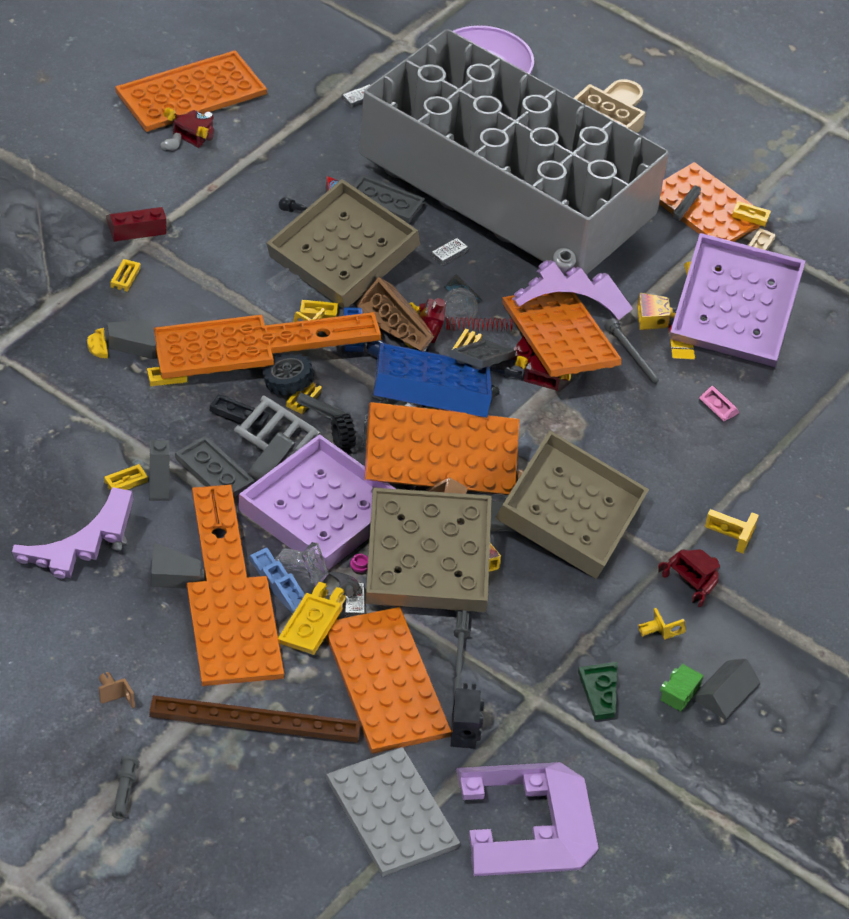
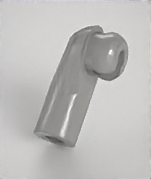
[161,133,182,151]

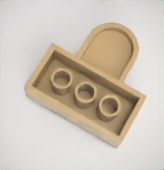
[574,80,646,133]

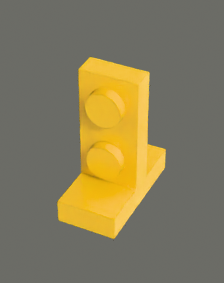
[705,509,759,553]

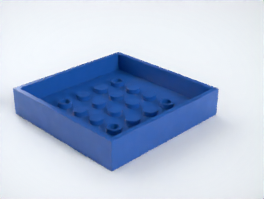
[373,343,492,418]

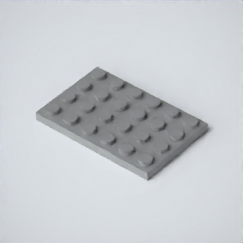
[326,747,460,877]

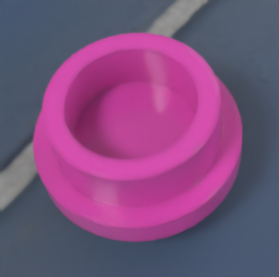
[350,554,368,573]

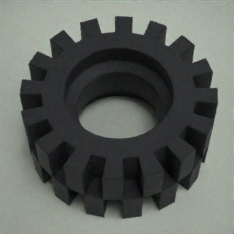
[331,413,356,449]

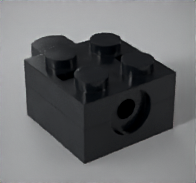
[450,683,484,749]

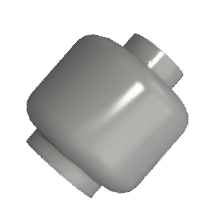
[552,248,576,275]

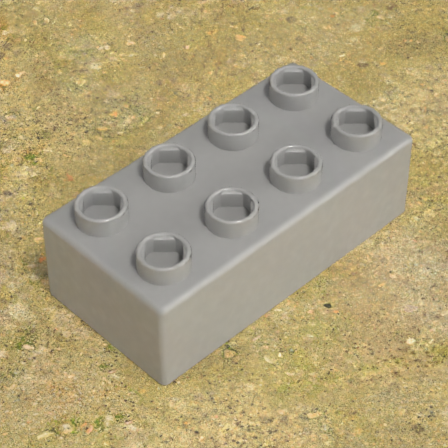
[359,29,669,276]

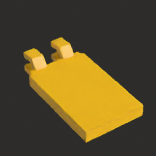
[278,582,346,655]

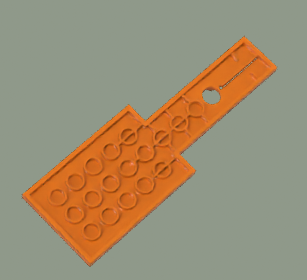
[153,312,381,379]
[187,485,284,686]

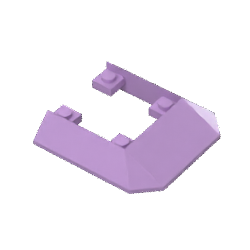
[456,762,598,876]

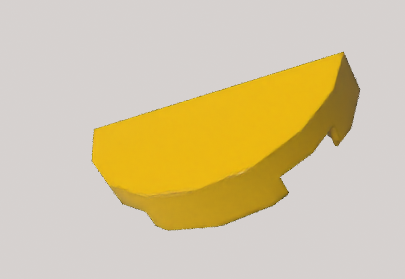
[87,328,108,358]

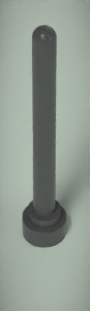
[604,318,659,383]

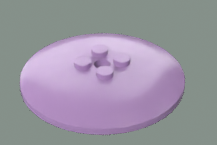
[453,26,534,74]

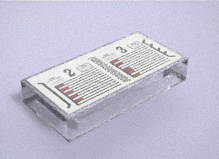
[341,84,370,108]
[430,238,469,266]
[344,582,365,617]

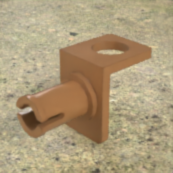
[99,672,135,708]

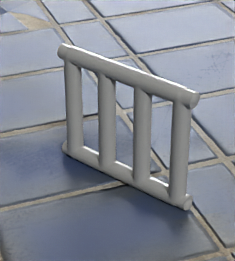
[234,395,321,460]

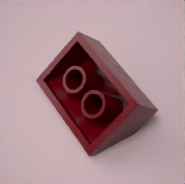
[106,207,167,242]

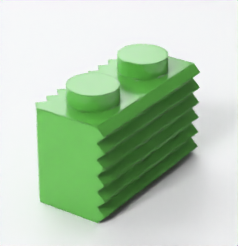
[660,664,704,712]

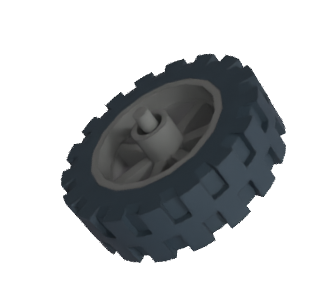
[263,353,314,395]

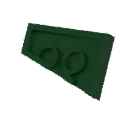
[578,662,618,720]

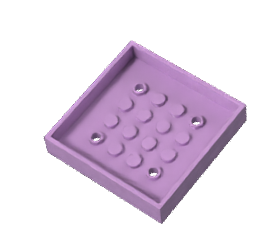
[670,233,805,367]
[238,434,396,574]

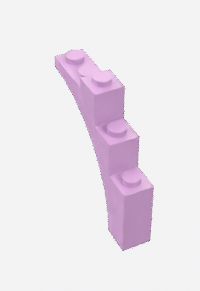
[512,260,633,320]
[12,487,133,579]

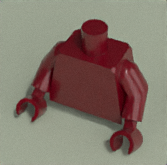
[658,549,720,607]

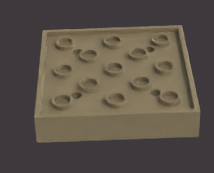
[266,179,420,309]
[495,430,649,579]
[365,488,492,612]

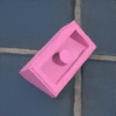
[699,385,739,421]

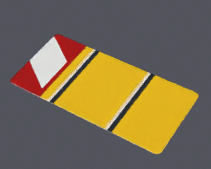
[669,325,695,359]

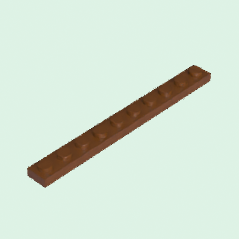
[149,695,361,743]

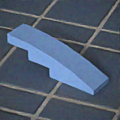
[249,547,305,614]

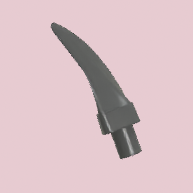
[328,572,359,597]

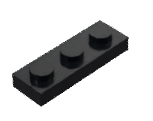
[209,394,269,431]

